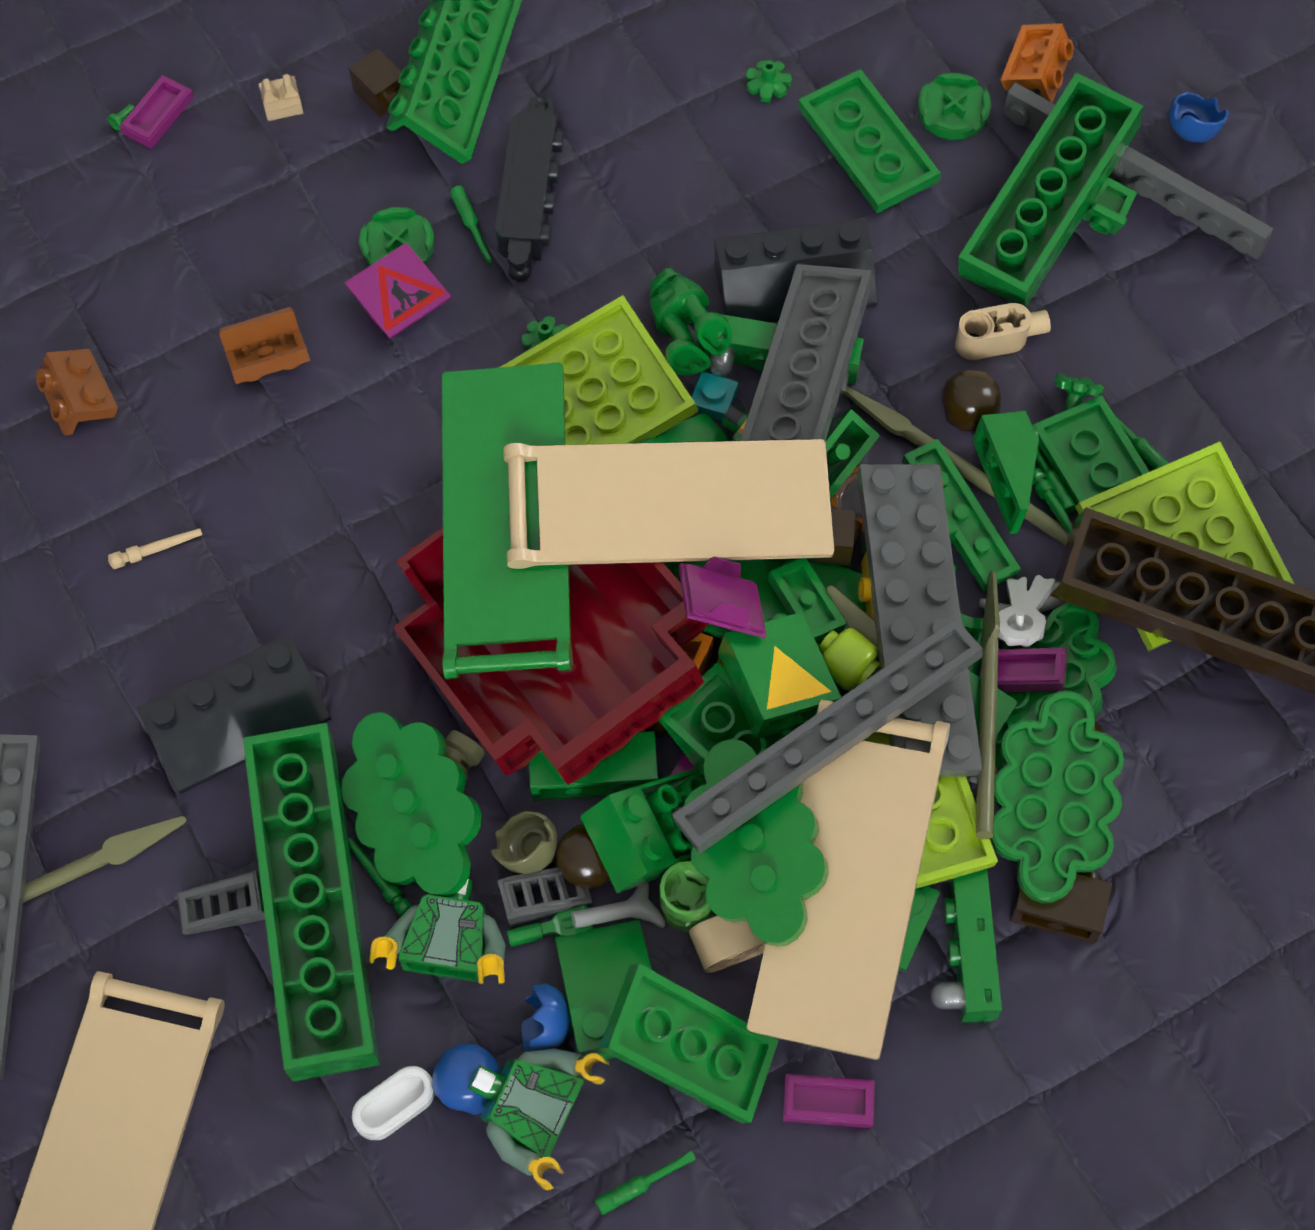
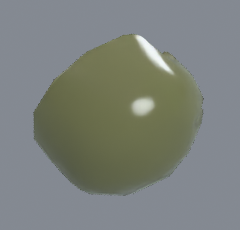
[491,811,558,874]

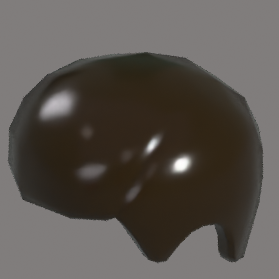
[942,370,1001,431]
[556,824,610,888]

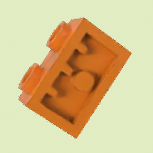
[1001,23,1074,103]

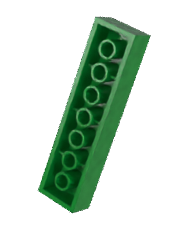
[243,723,380,1082]

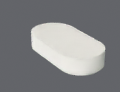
[352,1066,435,1140]

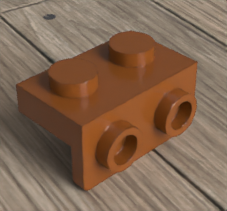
[218,307,310,384]
[36,349,118,436]

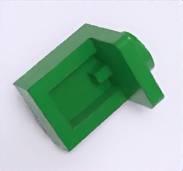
[1082,177,1137,235]

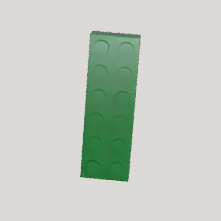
[958,73,1143,307]

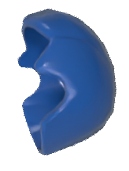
[1168,92,1229,143]
[521,984,571,1052]
[432,1043,502,1115]

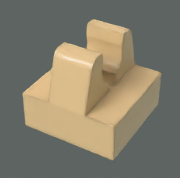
[259,74,303,121]

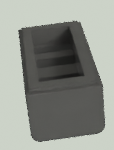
[497,867,593,928]
[177,871,265,935]

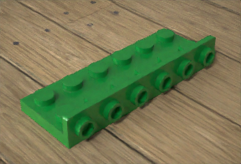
[386,0,522,164]

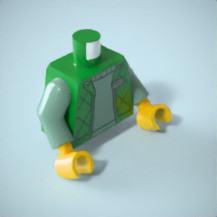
[369,879,506,984]
[467,1048,609,1191]

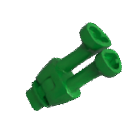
[649,268,732,375]

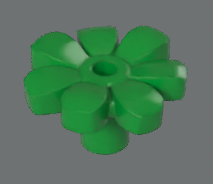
[746,60,792,103]
[522,316,567,350]
[1054,373,1104,409]

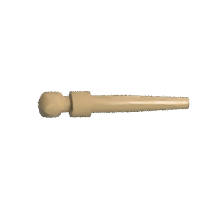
[108,528,202,569]

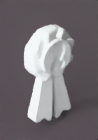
[998,575,1055,647]

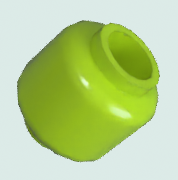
[819,628,880,690]

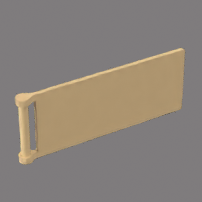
[503,439,834,569]
[747,700,950,1060]
[12,971,225,1230]

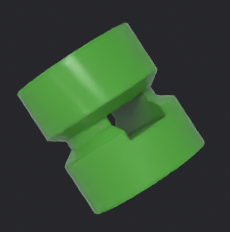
[660,861,714,932]

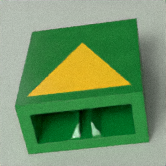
[718,612,841,739]

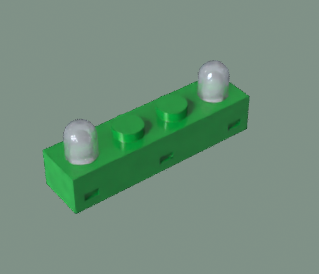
[705,314,864,396]
[931,869,1002,1022]

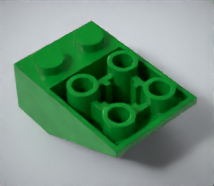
[580,768,706,894]

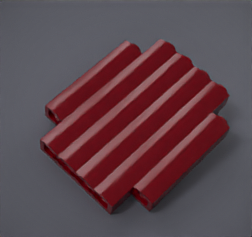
[393,525,708,785]

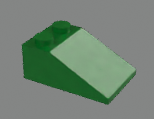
[659,662,792,781]
[555,920,652,1059]

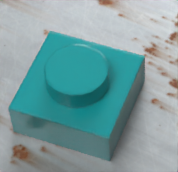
[692,372,739,421]

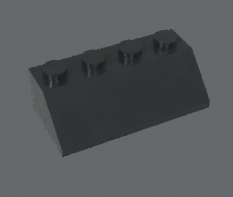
[714,217,877,322]
[137,634,332,794]

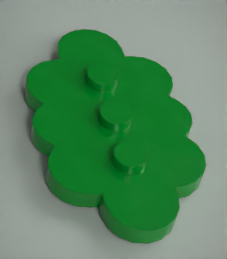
[995,603,1117,770]
[990,691,1124,903]
[341,712,482,897]
[683,739,829,947]

